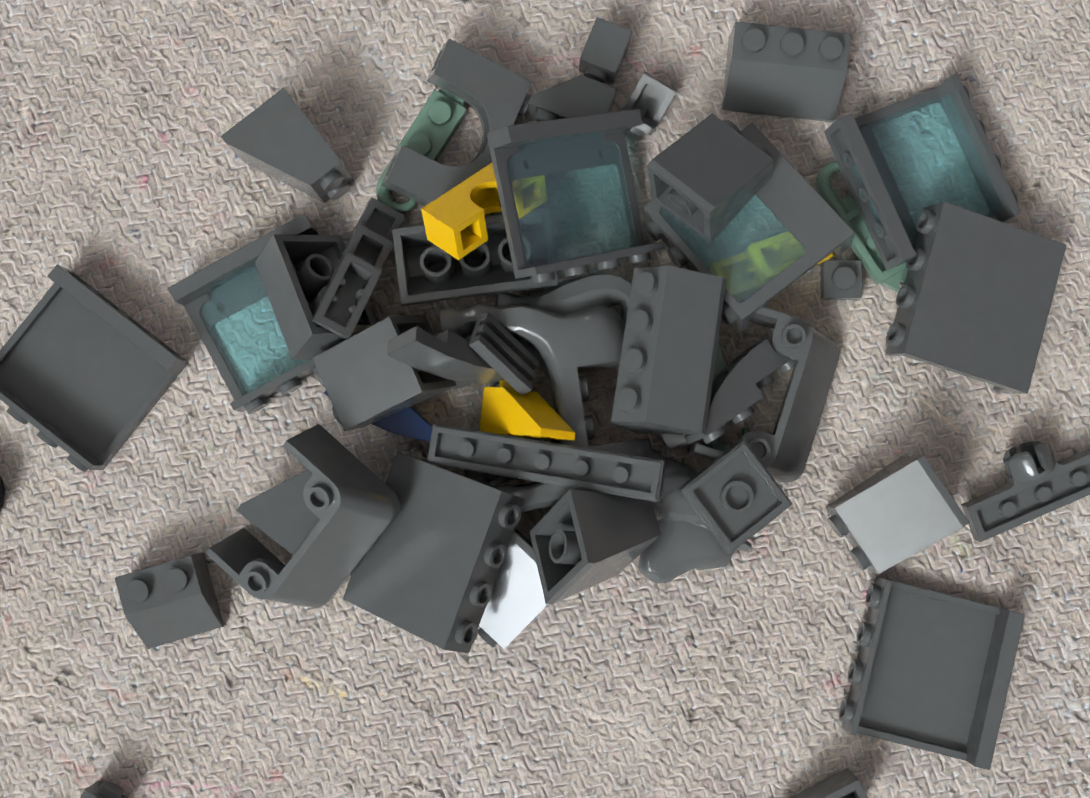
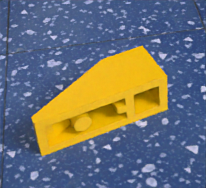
[479,380,575,440]

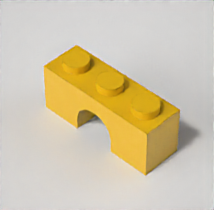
[421,163,546,260]

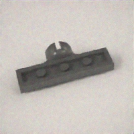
[961,441,1090,542]

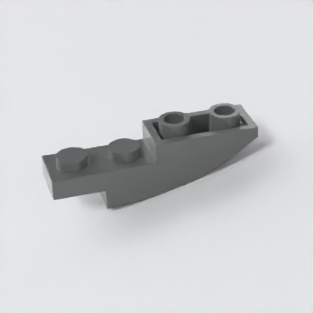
[684,338,798,444]

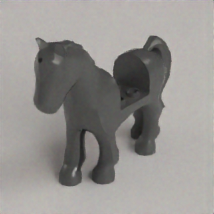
[440,274,752,584]

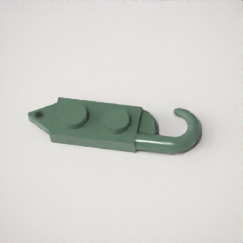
[376,89,467,213]
[816,161,908,292]

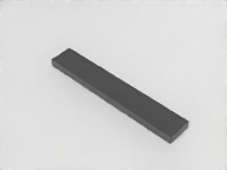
[427,424,667,502]

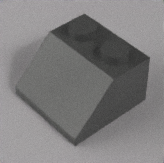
[115,552,224,649]

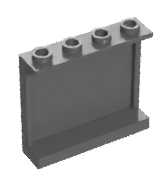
[885,201,1066,394]
[0,264,189,472]
[343,451,525,653]
[839,577,1025,770]

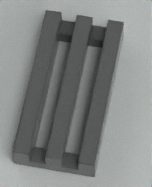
[469,312,540,395]

